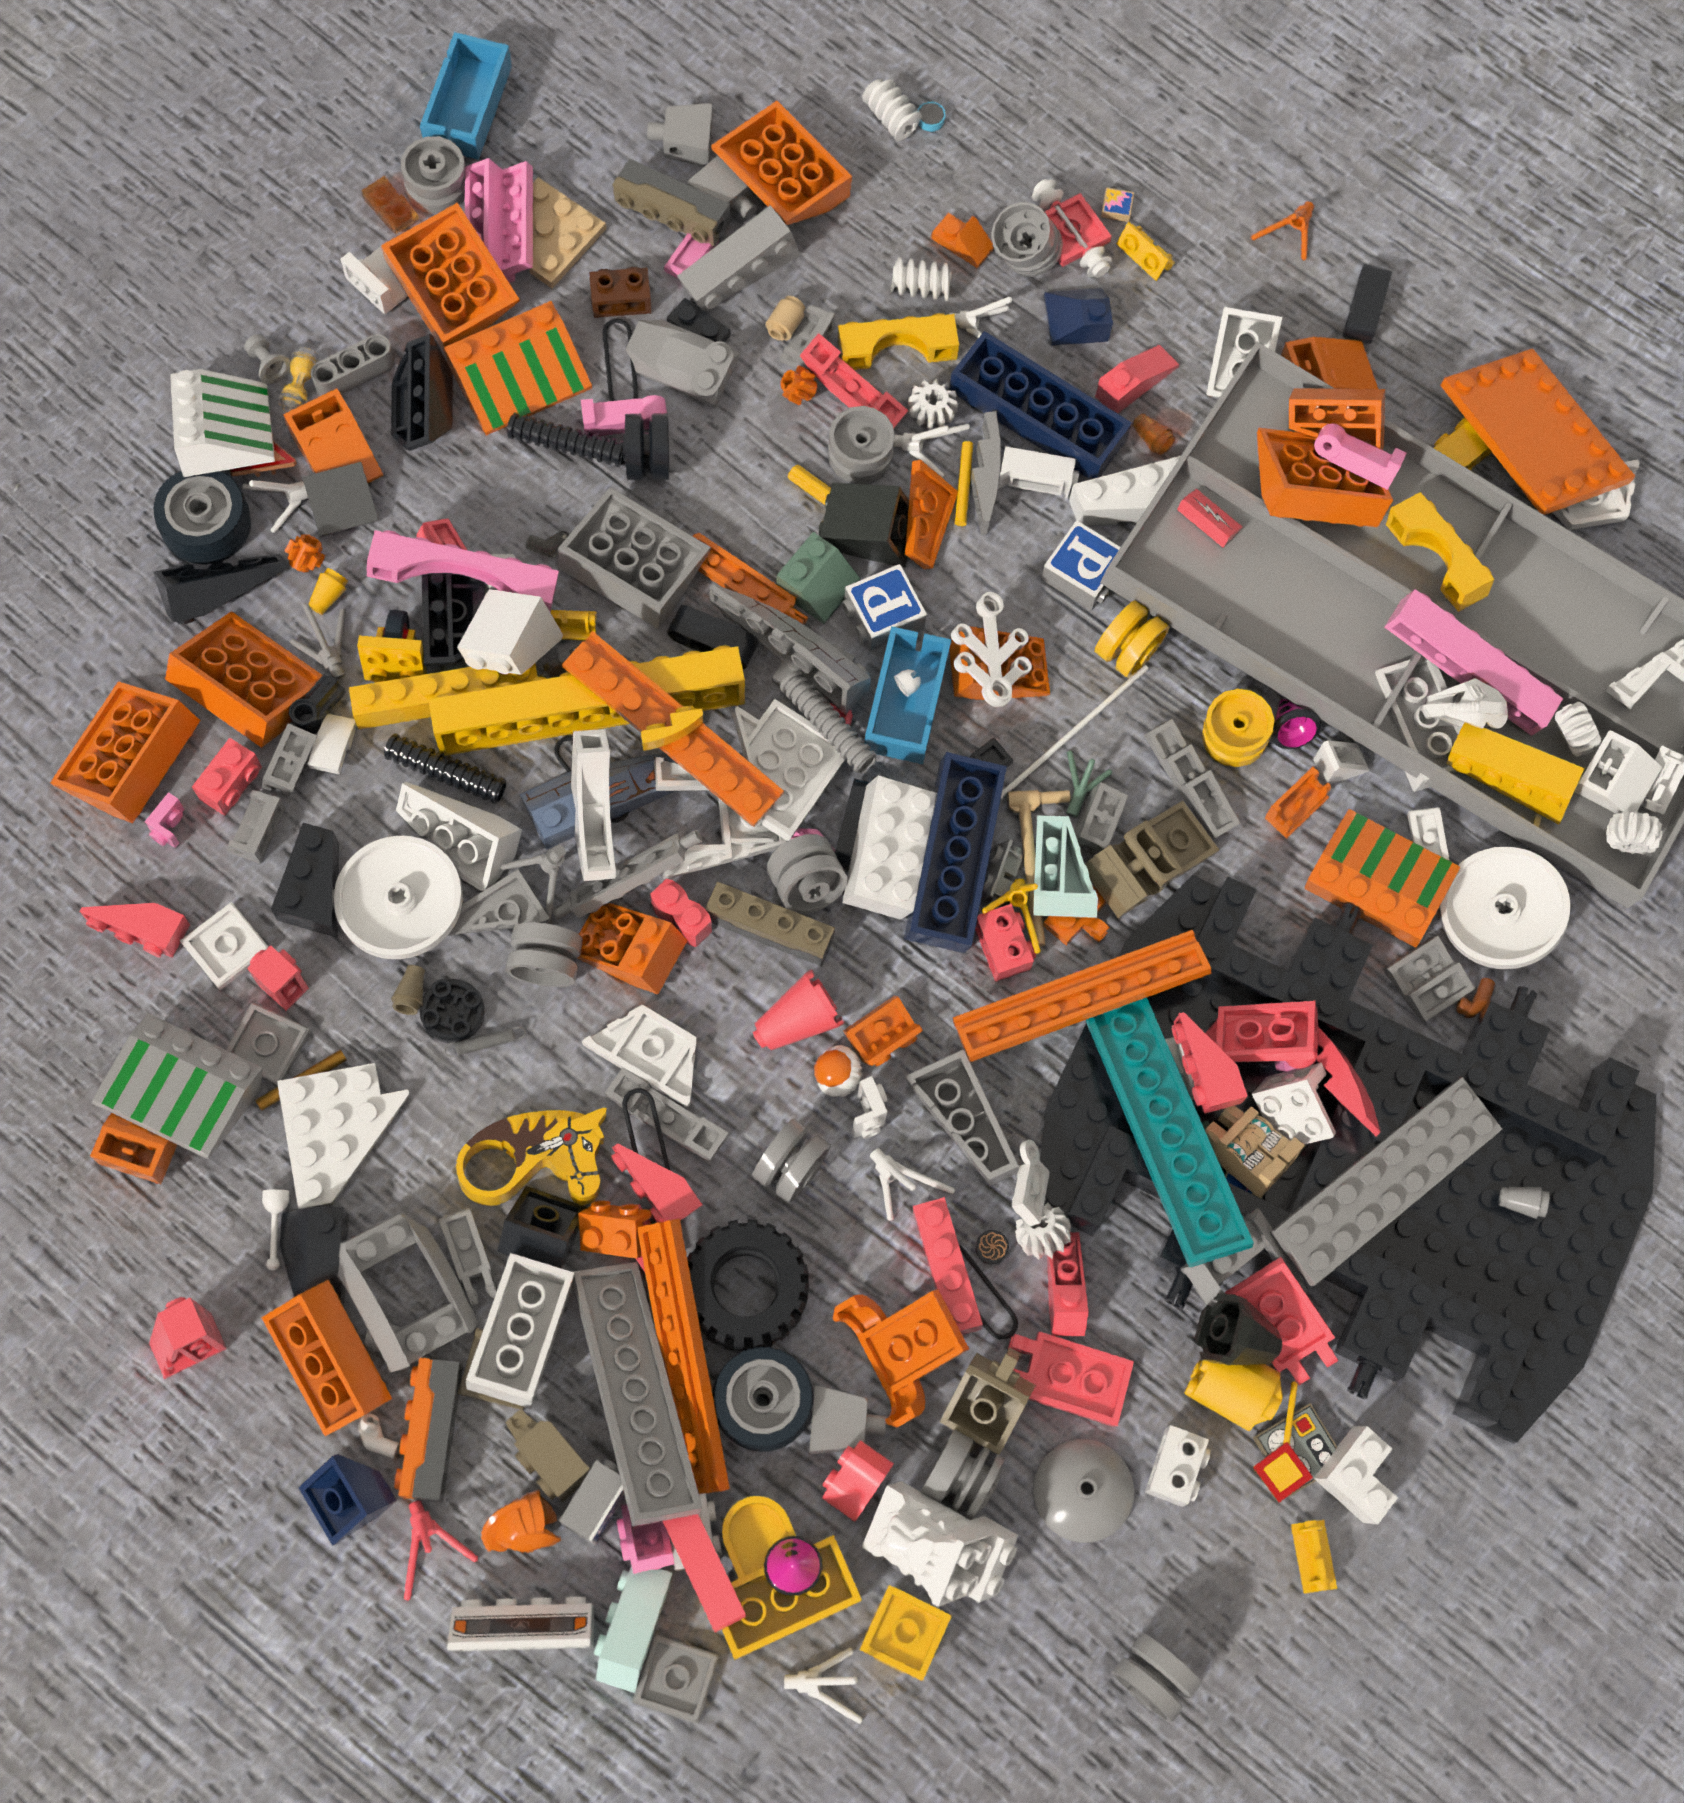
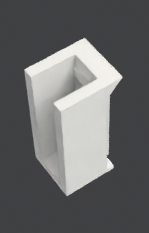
[998,446,1079,499]

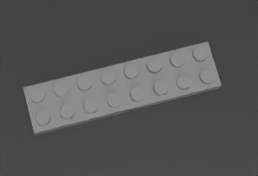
[1270,1077,1502,1286]
[573,1262,702,1526]

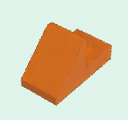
[931,213,994,269]

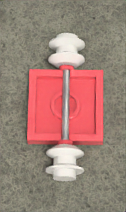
[1032,179,1112,278]

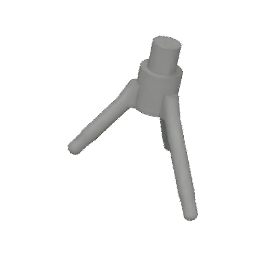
[290,603,346,680]
[500,845,566,919]

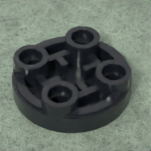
[420,979,485,1043]

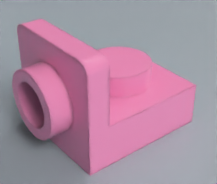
[145,792,185,848]

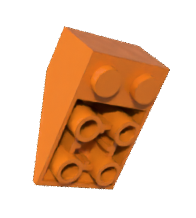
[1280,337,1378,389]
[283,388,384,483]
[949,626,1050,700]
[577,903,688,994]
[90,1113,177,1185]

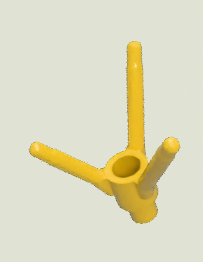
[982,878,1041,954]

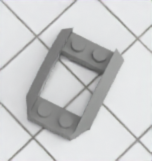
[1180,1208,1308,1307]
[337,1212,479,1373]

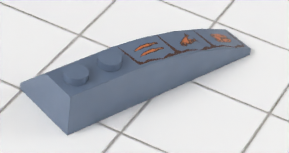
[520,752,677,850]

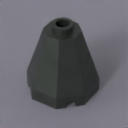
[1195,1293,1283,1365]

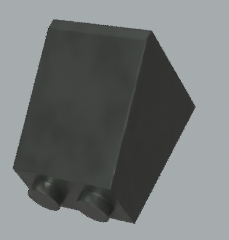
[819,483,909,567]

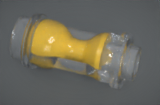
[277,347,319,413]

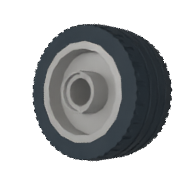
[153,470,251,565]
[713,1347,814,1452]

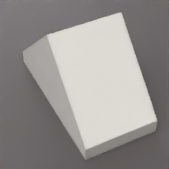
[1313,740,1369,785]

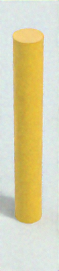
[955,441,974,526]

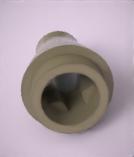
[391,965,425,1015]

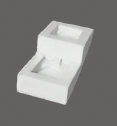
[308,714,357,774]

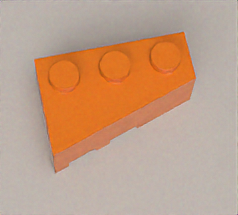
[1289,388,1385,450]

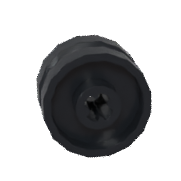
[623,413,669,480]

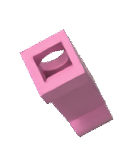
[581,395,667,436]
[1314,423,1406,490]

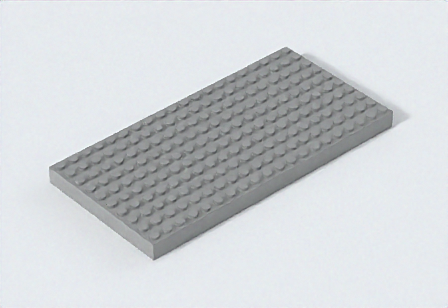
[1100,341,1684,909]

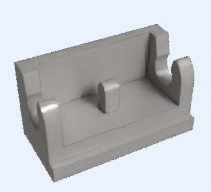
[780,305,835,372]
[262,724,317,796]
[1074,782,1128,854]
[227,790,286,864]

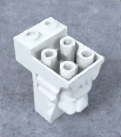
[862,1481,1018,1607]

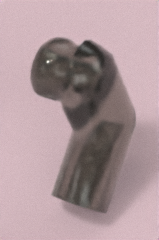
[526,531,570,558]

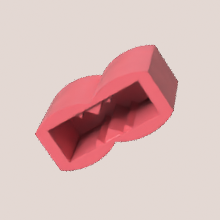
[650,878,712,947]
[822,1440,894,1522]

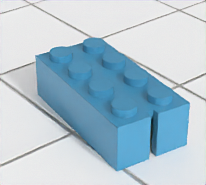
[420,32,512,160]
[864,626,951,764]

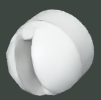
[894,669,921,697]

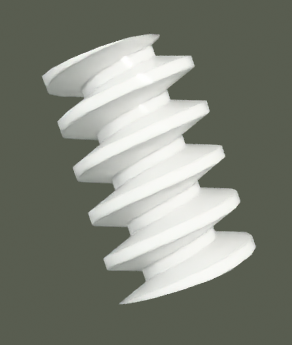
[862,79,922,142]
[890,257,951,301]

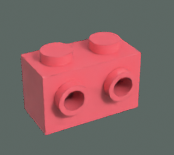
[192,738,262,816]
[975,904,1036,982]
[247,945,309,1011]

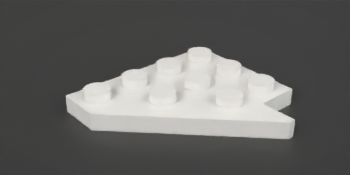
[732,699,846,841]
[277,1063,409,1209]

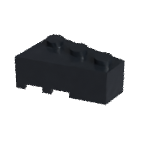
[271,822,339,938]

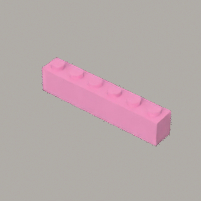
[1385,589,1563,736]

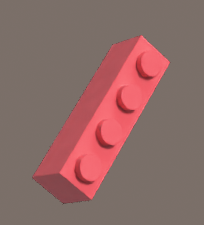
[913,1197,983,1335]

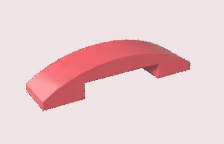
[800,333,909,429]

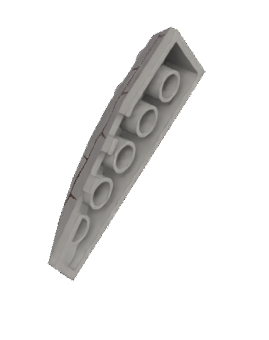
[709,584,871,715]

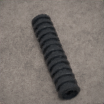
[507,412,624,467]
[384,733,506,804]

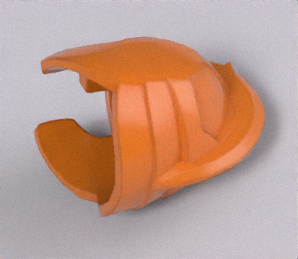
[481,1489,562,1553]

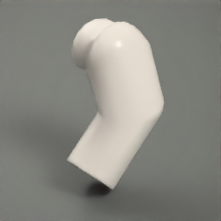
[358,1414,400,1459]

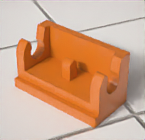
[1265,767,1331,839]

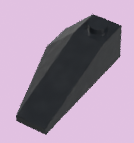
[153,554,288,624]
[280,1207,349,1307]

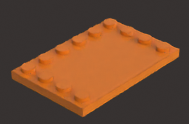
[1440,348,1635,515]

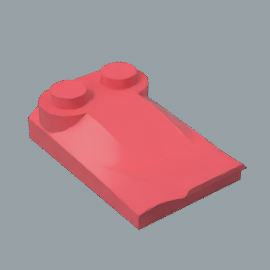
[1205,1001,1319,1069]

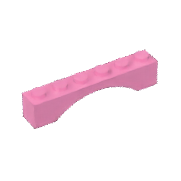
[367,530,559,613]

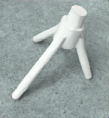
[949,297,1012,338]
[893,424,970,478]
[242,480,308,533]
[870,1148,955,1221]
[784,1648,863,1724]

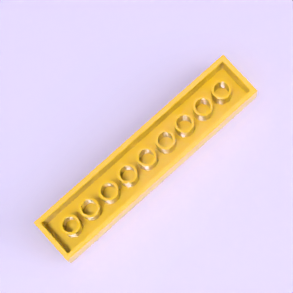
[428,645,745,756]

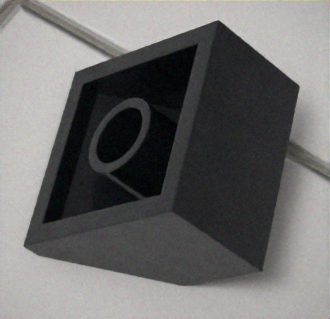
[497,1186,587,1269]

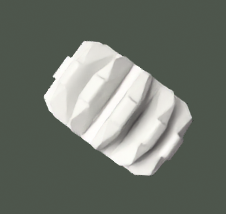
[908,378,958,430]
[1555,702,1601,757]
[1606,811,1663,855]
[1015,1203,1071,1260]

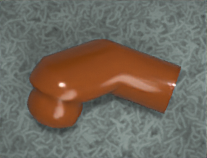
[1456,978,1495,1018]

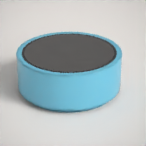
[918,102,945,132]

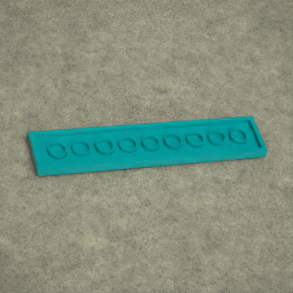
[1085,997,1254,1268]

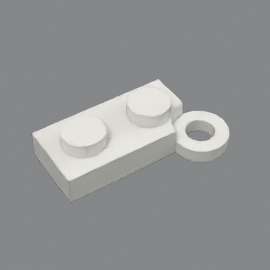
[1012,1140,1050,1226]

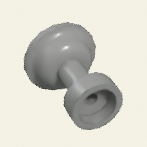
[244,334,291,384]

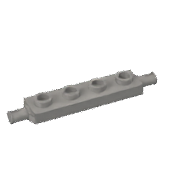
[552,830,702,920]

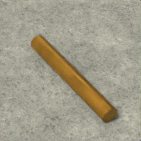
[255,1049,347,1111]

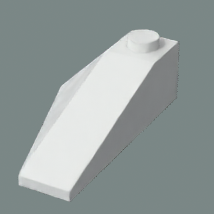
[396,782,522,892]

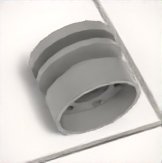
[991,202,1063,277]
[920,1429,1005,1520]

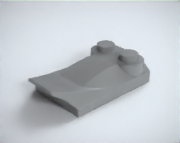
[626,319,740,408]

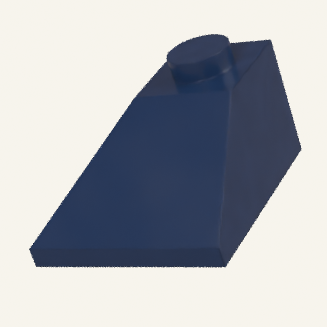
[1044,288,1113,346]
[298,1454,397,1546]

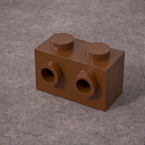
[589,267,652,318]

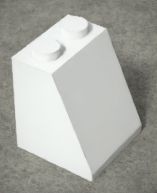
[457,589,563,675]

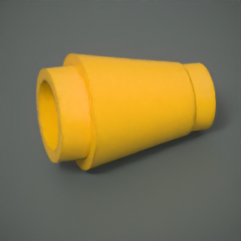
[308,568,348,615]

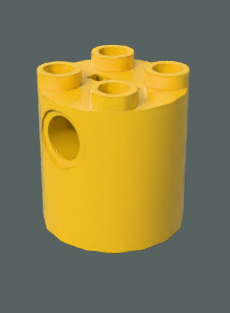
[1184,1360,1283,1431]

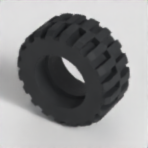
[687,1219,809,1351]

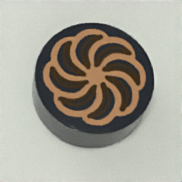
[975,1230,1009,1264]

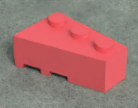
[149,1297,227,1379]

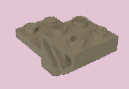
[1085,801,1220,918]

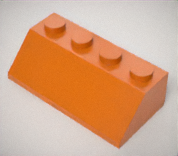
[261,1280,392,1436]

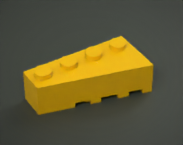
[1447,722,1585,825]

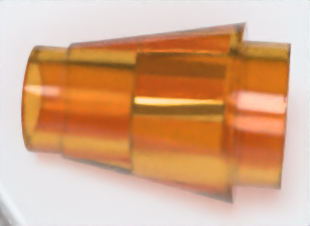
[1132,413,1175,455]

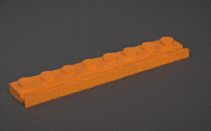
[562,631,784,827]
[953,930,1211,1062]
[637,1218,730,1494]

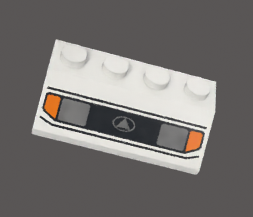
[447,1597,594,1651]

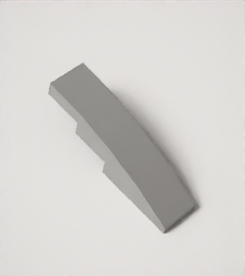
[970,411,1001,535]
[1144,718,1240,839]

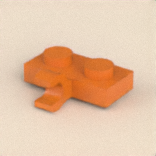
[1043,885,1110,946]

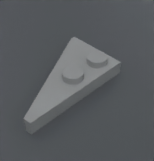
[448,869,551,936]

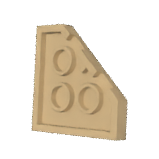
[529,177,606,289]

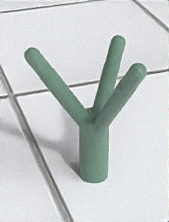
[1066,750,1112,818]

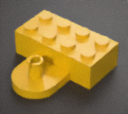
[722,1496,862,1660]

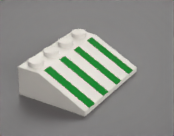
[170,369,275,477]

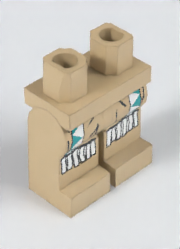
[1205,1106,1305,1199]

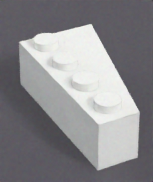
[1069,456,1181,526]

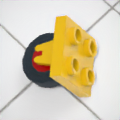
[357,610,427,683]

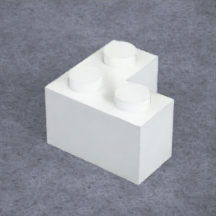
[1314,1426,1398,1524]

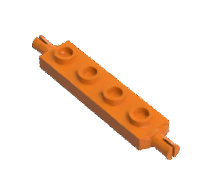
[693,532,808,625]

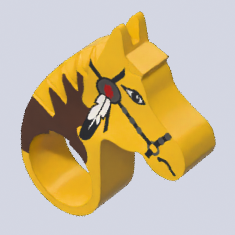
[456,1108,607,1206]

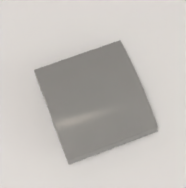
[1383,936,1475,1022]

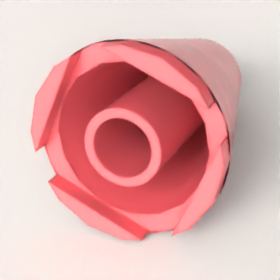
[752,969,845,1051]

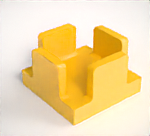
[859,1585,952,1681]

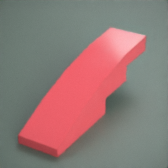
[1316,1027,1381,1137]
[663,1514,746,1633]

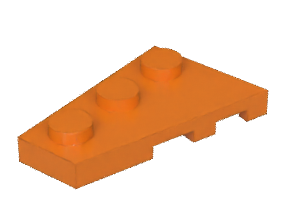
[905,460,958,570]

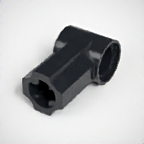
[289,674,346,734]

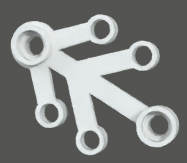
[951,592,1032,707]

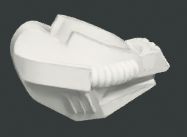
[1420,678,1508,729]

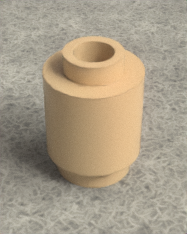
[766,296,805,341]

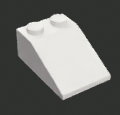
[1206,307,1282,398]

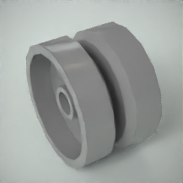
[401,136,466,214]
[828,406,895,484]
[767,834,847,914]
[505,922,583,987]
[752,1118,831,1204]
[1112,1633,1202,1723]

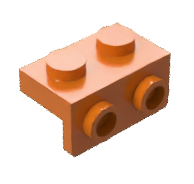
[843,995,923,1066]
[578,1200,651,1259]

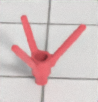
[404,1501,478,1600]

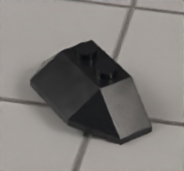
[391,334,453,451]
[421,573,485,666]

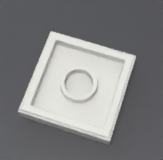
[180,902,268,990]

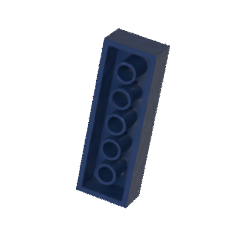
[949,331,1132,480]
[904,752,1007,954]

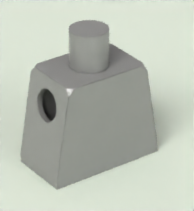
[647,103,713,166]
[687,155,757,220]
[809,1386,886,1454]

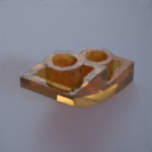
[361,175,419,234]

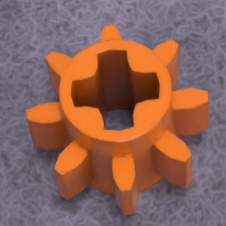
[780,365,817,405]
[285,534,326,572]

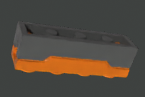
[394,1358,463,1502]

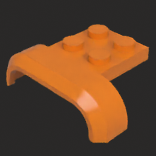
[833,1289,969,1428]

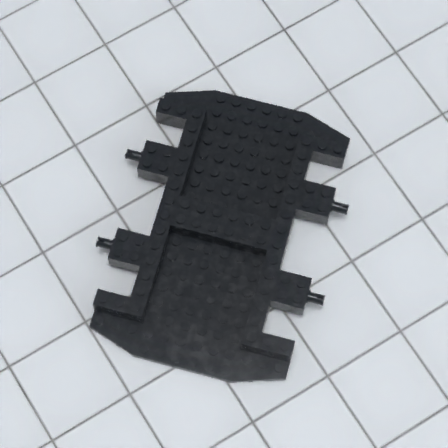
[1040,875,1657,1444]

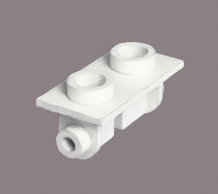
[1641,746,1684,815]

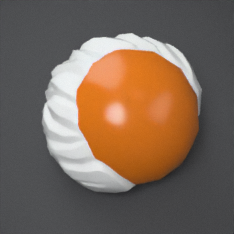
[814,1045,862,1097]

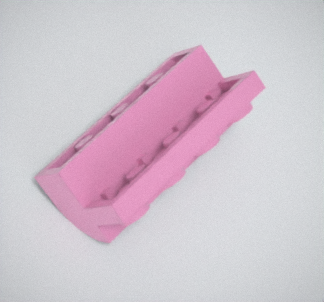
[465,158,533,283]

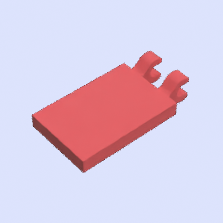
[1224,1257,1339,1385]
[1008,1331,1134,1427]

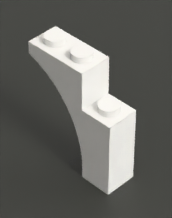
[571,729,616,881]

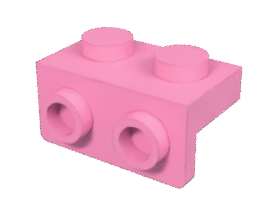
[617,1504,674,1574]

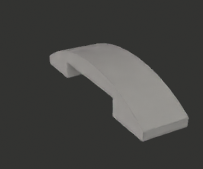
[604,1068,729,1161]

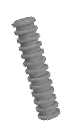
[780,670,877,773]

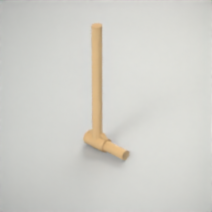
[1007,790,1070,947]

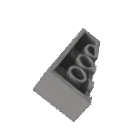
[677,205,801,312]
[905,1049,1019,1186]

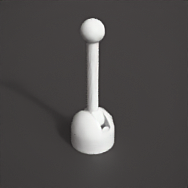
[262,1190,290,1271]

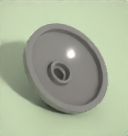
[1033,1439,1134,1543]

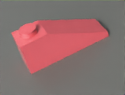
[1095,345,1179,414]

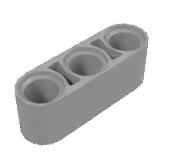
[311,334,394,396]

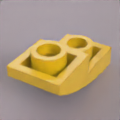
[641,706,703,751]

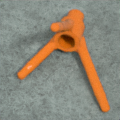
[1251,201,1314,260]

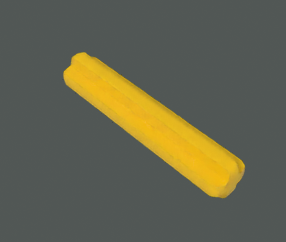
[788,465,831,505]

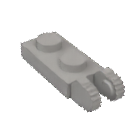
[439,1208,497,1306]

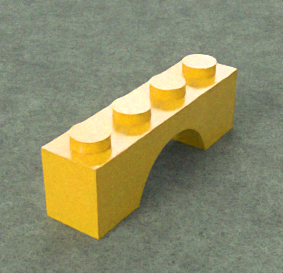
[837,313,959,370]
[1386,492,1494,612]

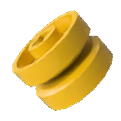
[1094,600,1170,679]
[1202,689,1274,767]

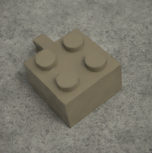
[940,1348,1036,1455]
[505,1409,590,1502]

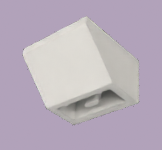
[1575,730,1662,813]

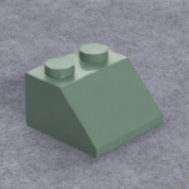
[776,532,860,624]

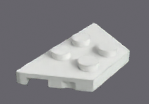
[1552,460,1639,530]
[582,1005,697,1109]

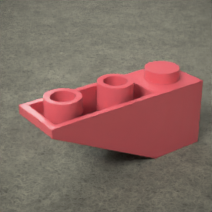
[79,903,190,958]
[1172,1012,1248,1114]
[611,1143,702,1223]
[1047,1232,1089,1336]

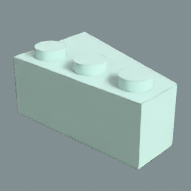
[1034,815,1098,918]
[594,1565,673,1693]

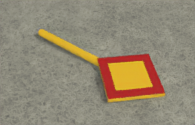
[1253,1381,1313,1503]

